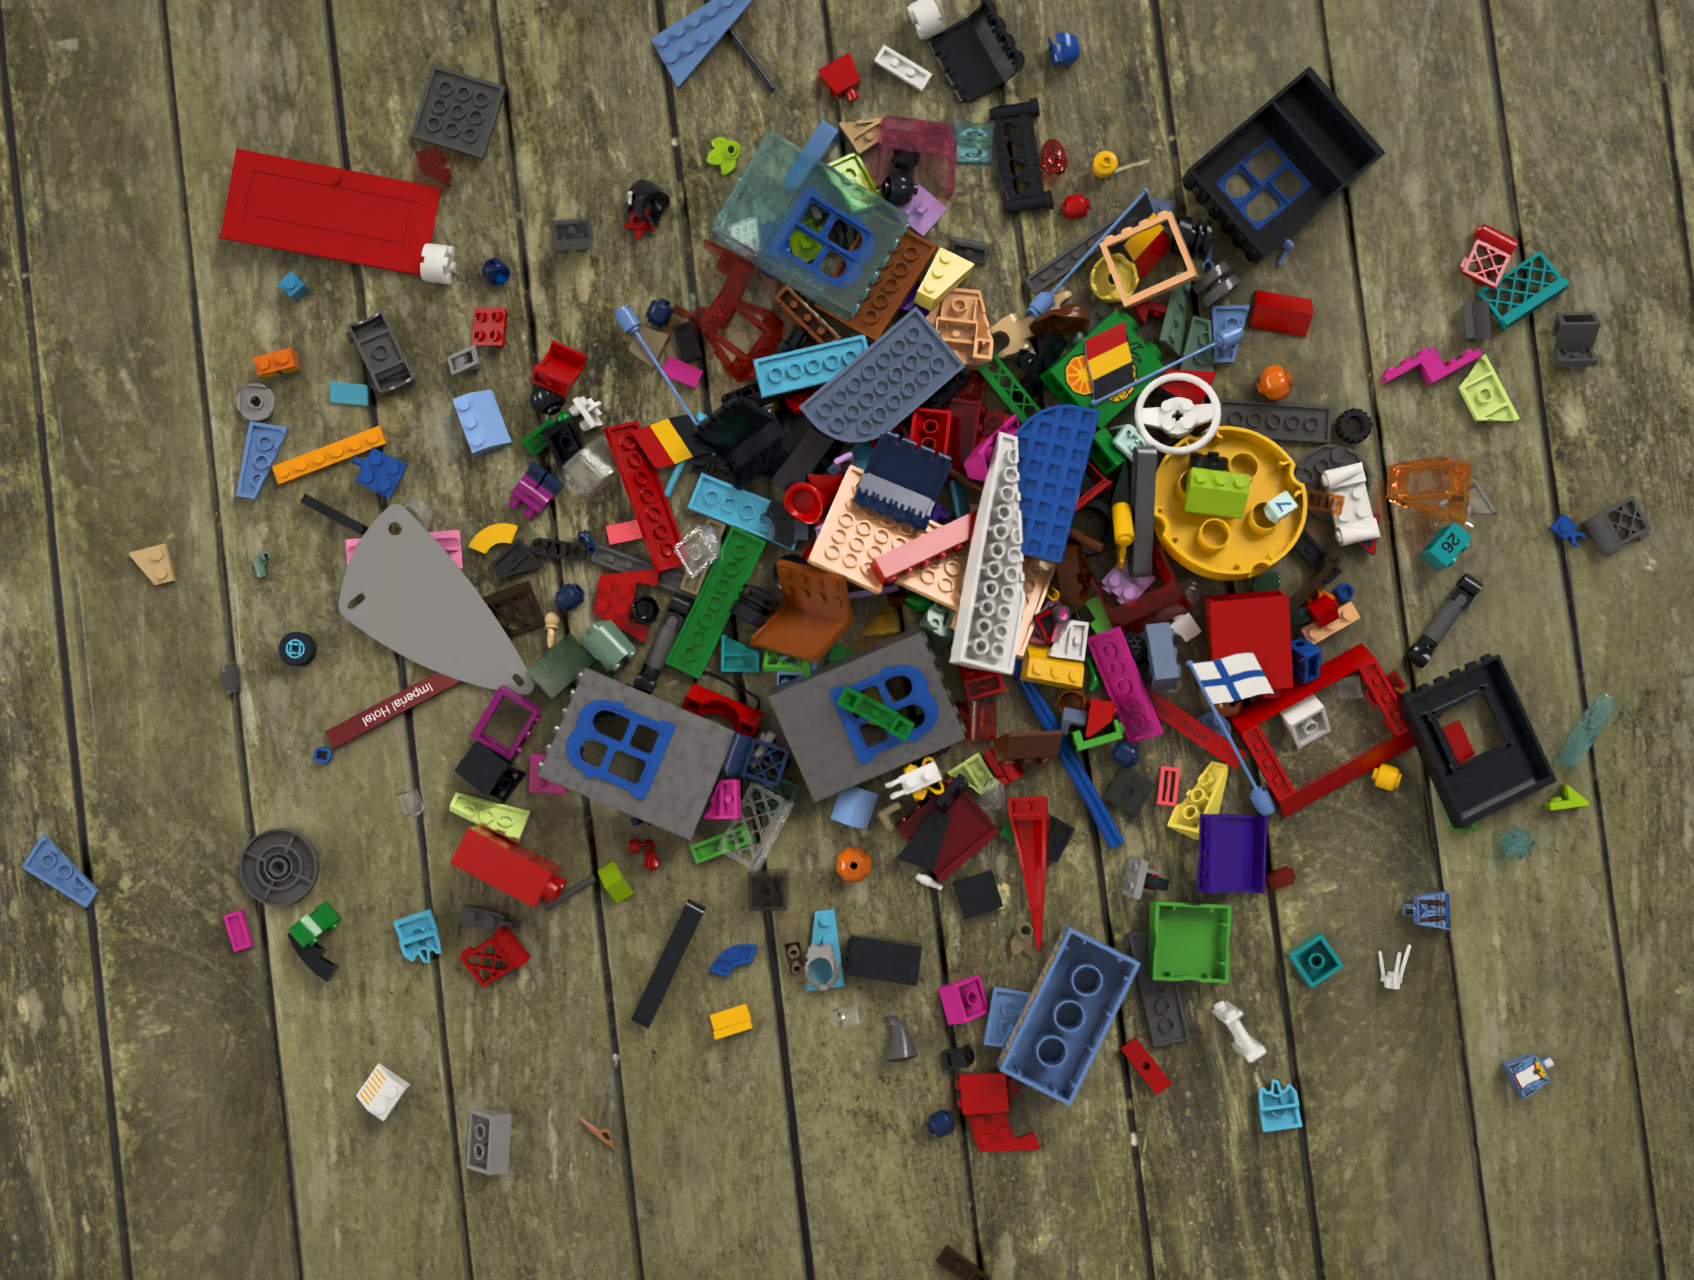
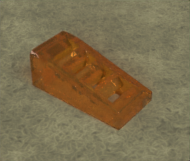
[1305,488,1345,515]

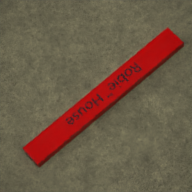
[1144,684,1247,769]

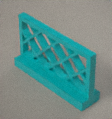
[1477,250,1570,331]

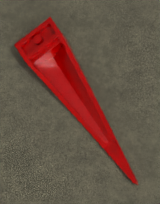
[1008,796,1049,951]

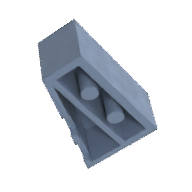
[1143,622,1181,691]

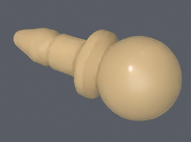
[544,612,560,648]

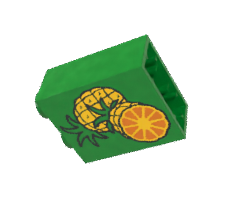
[1039,310,1164,431]

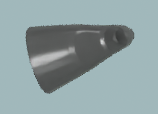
[884,1015,918,1062]

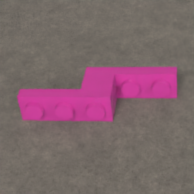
[1380,347,1483,386]

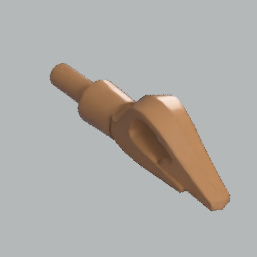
[578,1117,615,1150]

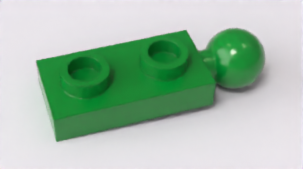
[521,411,572,457]

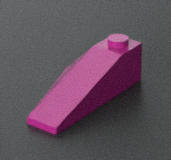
[964,414,1020,481]

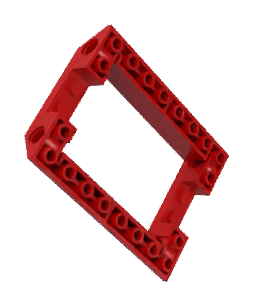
[1228,643,1416,818]

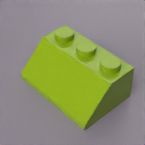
[1184,467,1250,519]

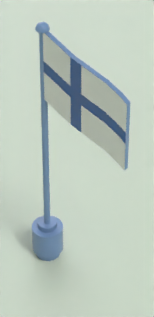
[1186,652,1276,816]

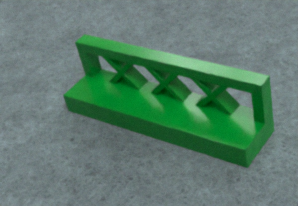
[977,354,1041,424]

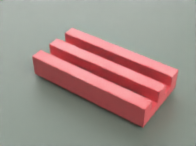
[1156,766,1181,807]

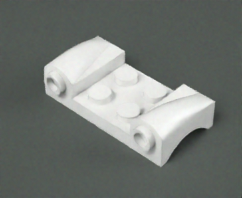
[1321,462,1381,547]

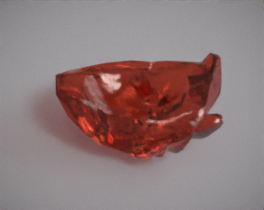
[1040,139,1068,177]
[958,369,984,401]

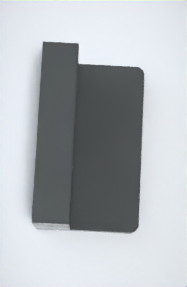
[1463,300,1492,342]

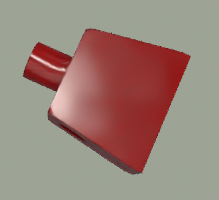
[818,53,860,103]

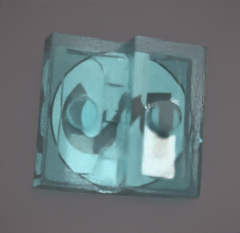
[954,122,994,165]

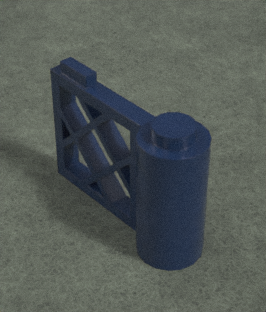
[722,732,790,789]

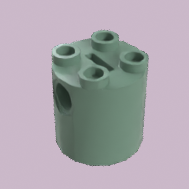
[917,602,956,651]
[582,620,637,675]

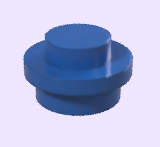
[1335,583,1354,602]

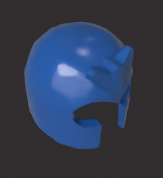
[1048,33,1080,67]

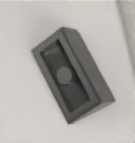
[950,236,990,265]

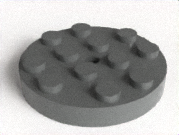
[239,828,320,906]

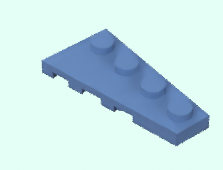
[236,421,290,500]
[22,834,99,908]

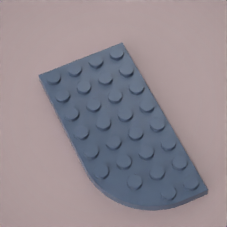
[798,307,965,443]

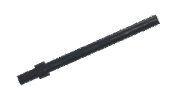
[703,0,776,92]

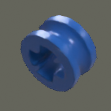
[314,747,333,764]

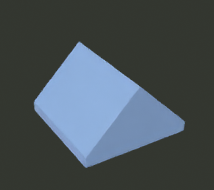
[830,786,878,831]

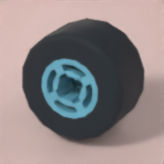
[278,632,317,667]

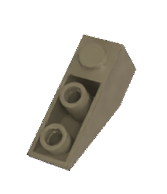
[778,913,806,977]

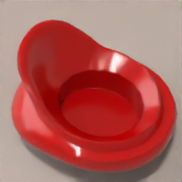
[783,482,827,524]

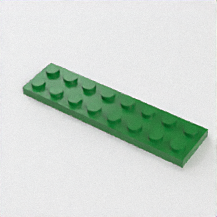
[665,525,767,680]

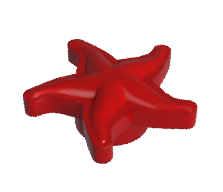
[623,209,656,240]

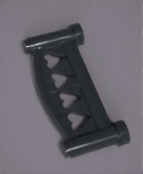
[989,98,1054,214]

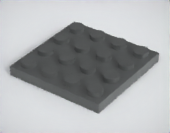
[410,65,507,160]

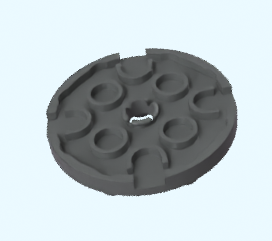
[1294,444,1371,521]

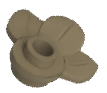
[1010,921,1048,958]

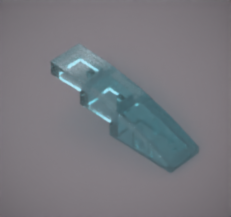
[1557,691,1618,770]

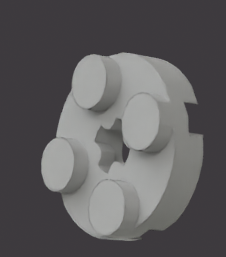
[236,383,277,422]

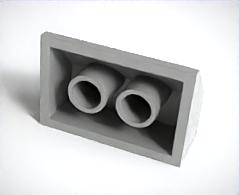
[466,1109,512,1175]

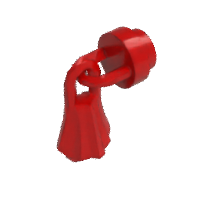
[629,838,660,871]

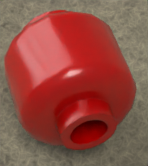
[1062,193,1091,220]

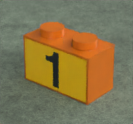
[253,348,301,380]

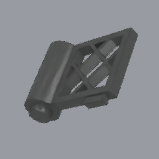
[1584,496,1651,557]

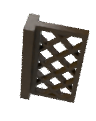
[482,580,545,637]

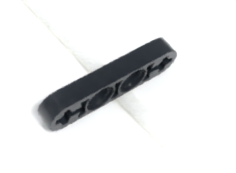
[300,494,369,535]

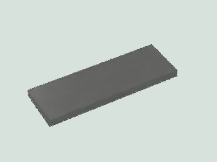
[1218,398,1333,444]
[1127,929,1191,1048]

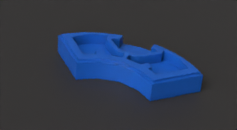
[709,943,757,977]

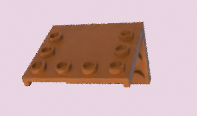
[750,559,854,663]

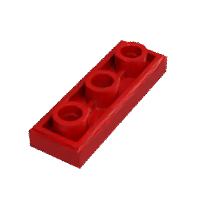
[1120,1036,1172,1095]

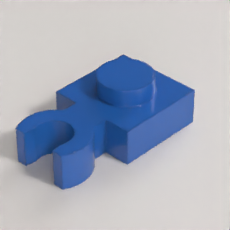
[1549,513,1586,547]

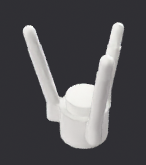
[1378,944,1411,989]

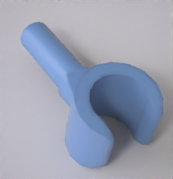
[1277,238,1294,266]
[1201,245,1214,270]

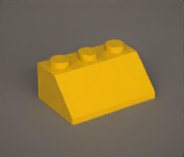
[1020,643,1084,690]

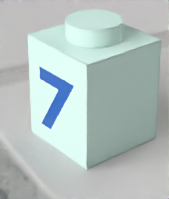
[1263,491,1298,524]

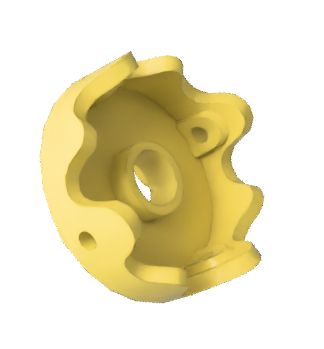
[1090,253,1139,303]

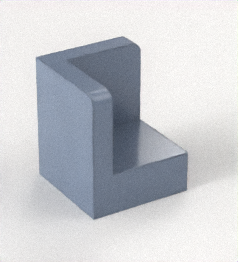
[1060,707,1087,735]

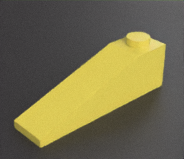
[1167,761,1229,840]

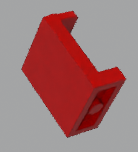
[530,340,587,397]
[957,1071,1011,1114]

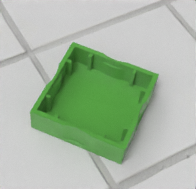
[1147,900,1232,984]

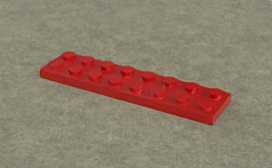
[603,420,690,573]

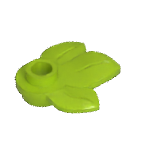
[707,137,742,175]

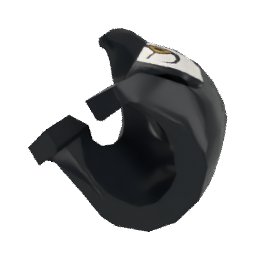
[625,179,670,227]

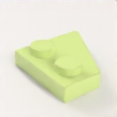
[947,752,999,795]

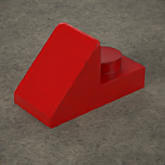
[1132,300,1168,327]

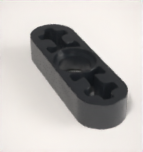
[531,538,587,561]

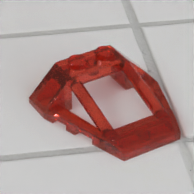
[698,292,784,383]

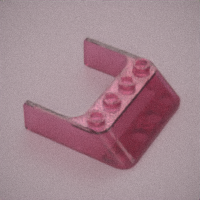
[875,116,957,199]

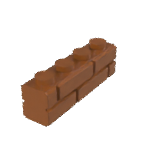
[774,285,841,345]

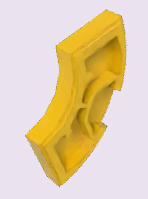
[468,523,519,555]

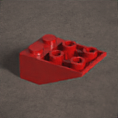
[951,646,1006,701]

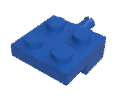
[351,448,408,499]

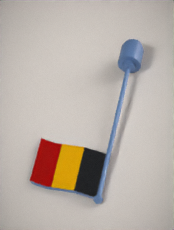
[1027,188,1171,319]
[614,304,716,468]
[1085,322,1244,407]

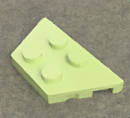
[1458,354,1520,422]

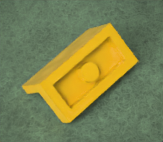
[710,1004,753,1040]

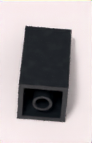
[844,934,922,986]

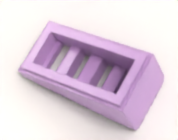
[833,452,856,474]

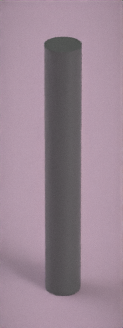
[543,874,597,910]

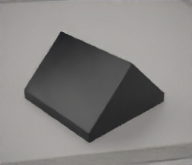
[543,417,585,469]

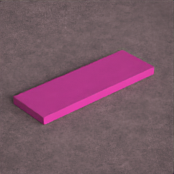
[1087,626,1164,743]

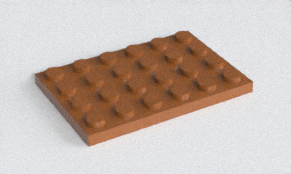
[813,211,938,342]

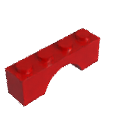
[682,683,764,738]

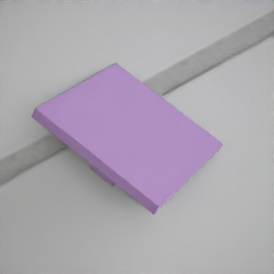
[894,184,948,237]

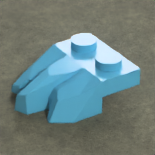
[393,909,441,963]
[1258,1079,1302,1133]

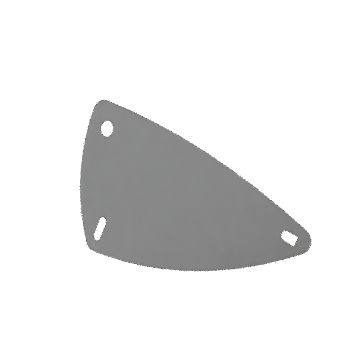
[339,504,535,695]

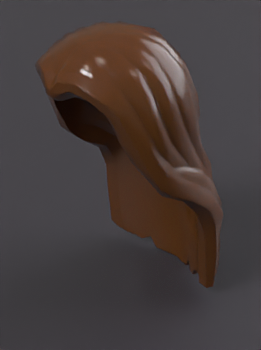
[1029,304,1090,338]

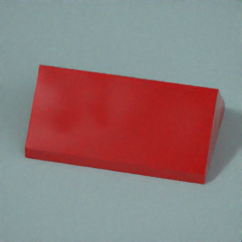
[1249,290,1313,337]
[910,407,952,456]

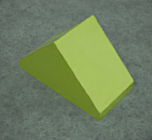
[598,861,634,904]

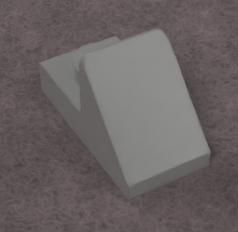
[447,345,481,375]

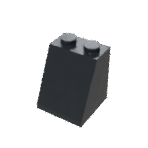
[454,741,526,804]

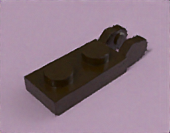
[936,1244,991,1280]

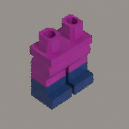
[508,461,565,521]

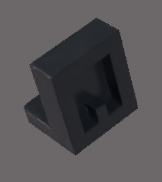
[942,1044,975,1070]

